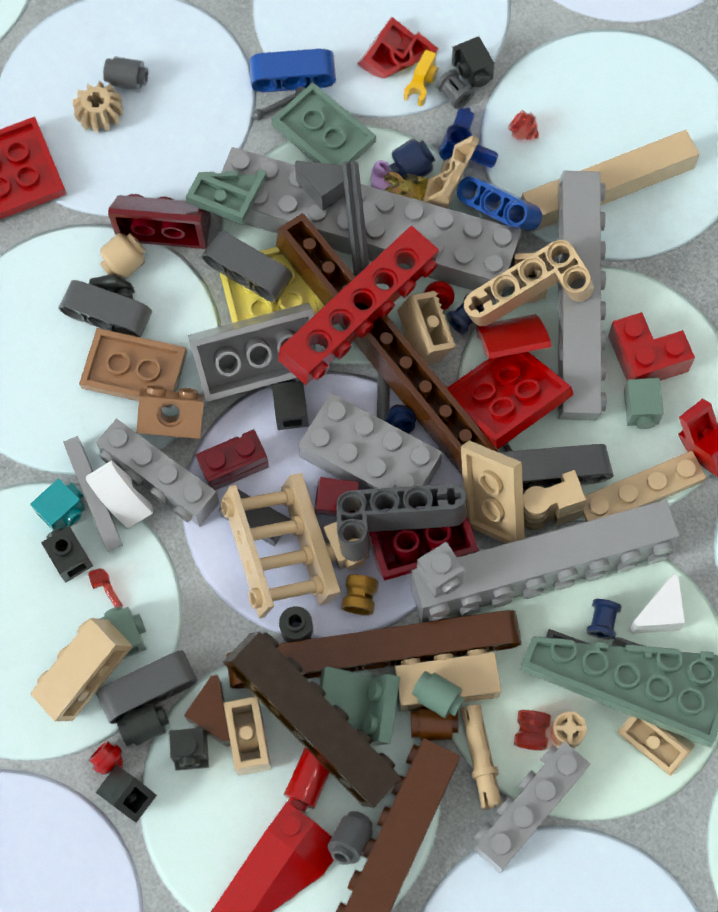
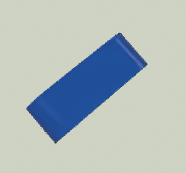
[250,48,336,92]
[457,176,542,231]

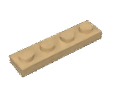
[582,451,707,522]

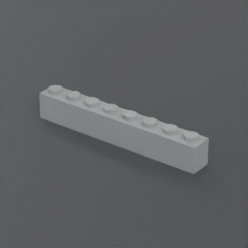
[558,170,607,420]

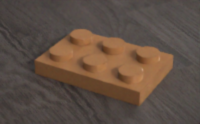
[79,328,188,408]

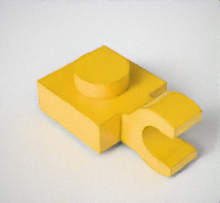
[404,50,439,107]

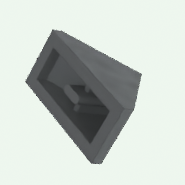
[295,160,345,211]

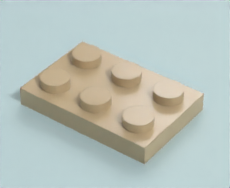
[461,441,525,544]

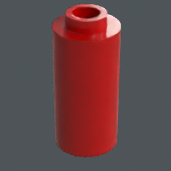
[283,748,330,812]

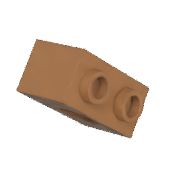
[136,385,204,439]

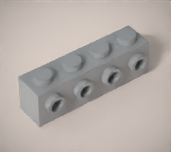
[96,418,220,527]
[474,741,591,873]

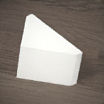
[628,573,685,634]

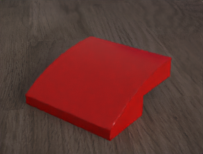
[476,314,552,359]

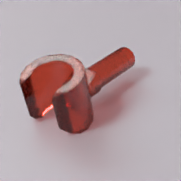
[88,568,123,607]

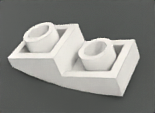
[86,460,153,529]

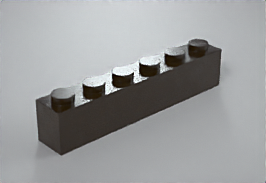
[222,631,401,808]

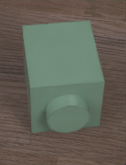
[624,378,664,429]

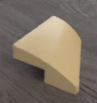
[423,135,479,209]

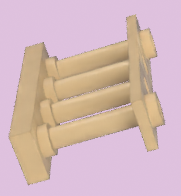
[221,473,341,618]

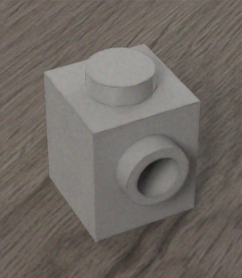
[417,542,465,598]

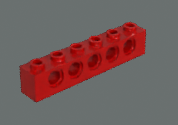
[278,225,439,385]

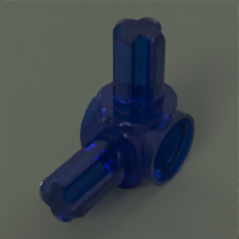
[439,107,498,168]

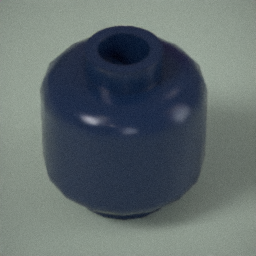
[390,139,436,184]

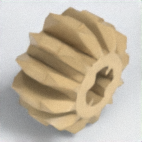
[73,81,124,134]

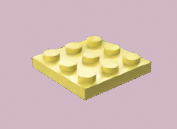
[219,247,324,323]

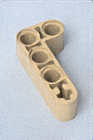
[464,240,594,326]

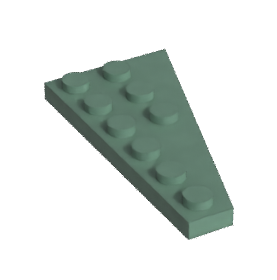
[519,636,718,748]

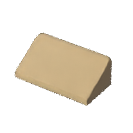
[617,716,694,776]

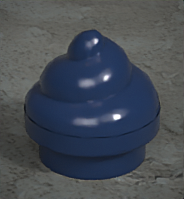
[384,404,416,434]

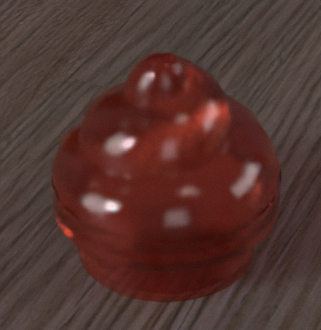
[508,110,539,140]

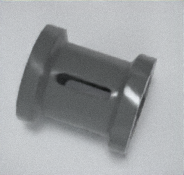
[436,69,474,109]

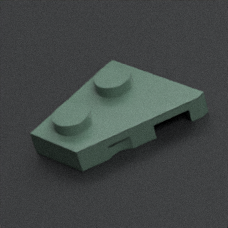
[186,170,267,225]

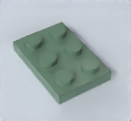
[271,82,376,165]

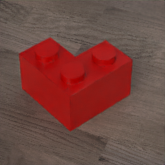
[608,312,695,381]

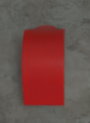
[678,398,718,477]

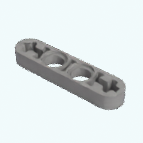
[63,436,123,551]

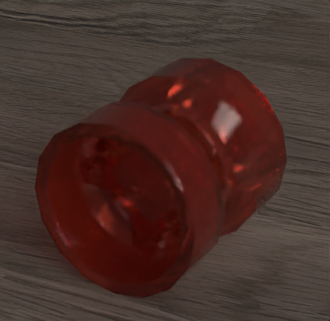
[514,710,551,751]

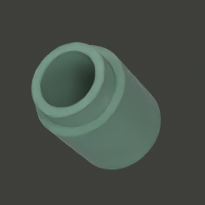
[412,671,465,718]

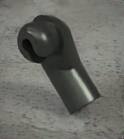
[89,274,135,299]

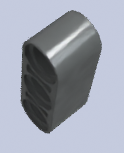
[201,231,293,302]
[59,280,152,337]
[96,650,198,724]

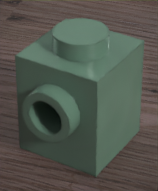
[100,606,147,659]

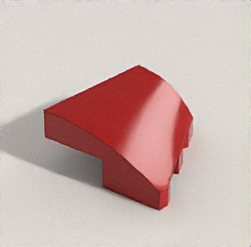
[357,17,439,79]

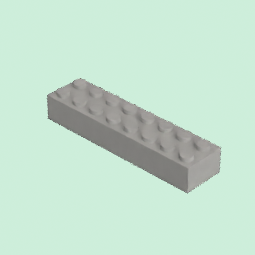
[411,500,680,623]

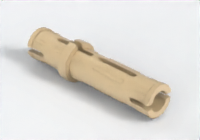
[460,704,503,809]

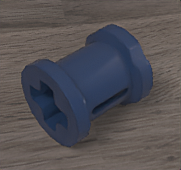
[446,294,485,335]
[586,599,622,640]

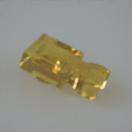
[384,172,429,201]

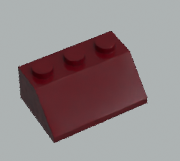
[108,194,211,249]
[370,507,479,581]

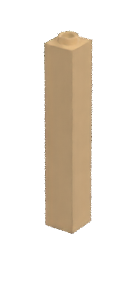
[521,130,700,232]

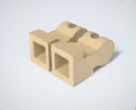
[523,470,586,530]

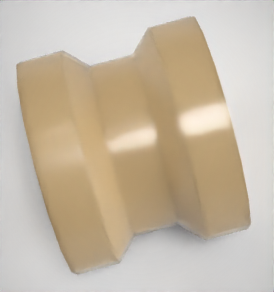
[551,711,587,748]

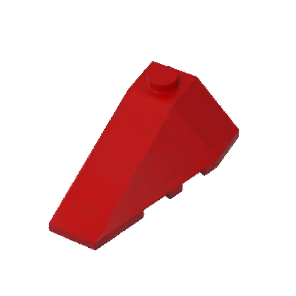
[211,802,334,912]

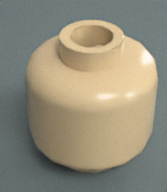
[100,233,146,278]

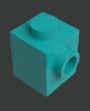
[30,478,85,530]

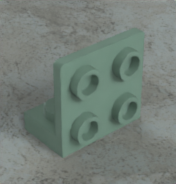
[320,666,400,746]

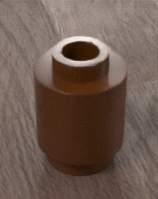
[410,707,459,741]

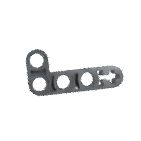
[501,444,614,490]
[337,484,467,561]

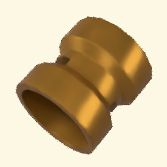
[341,574,379,615]

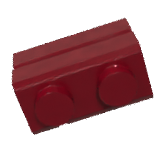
[195,429,269,491]

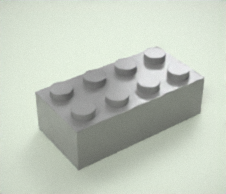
[188,303,324,402]
[298,393,442,508]

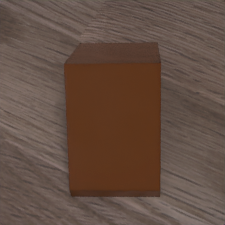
[184,674,231,747]

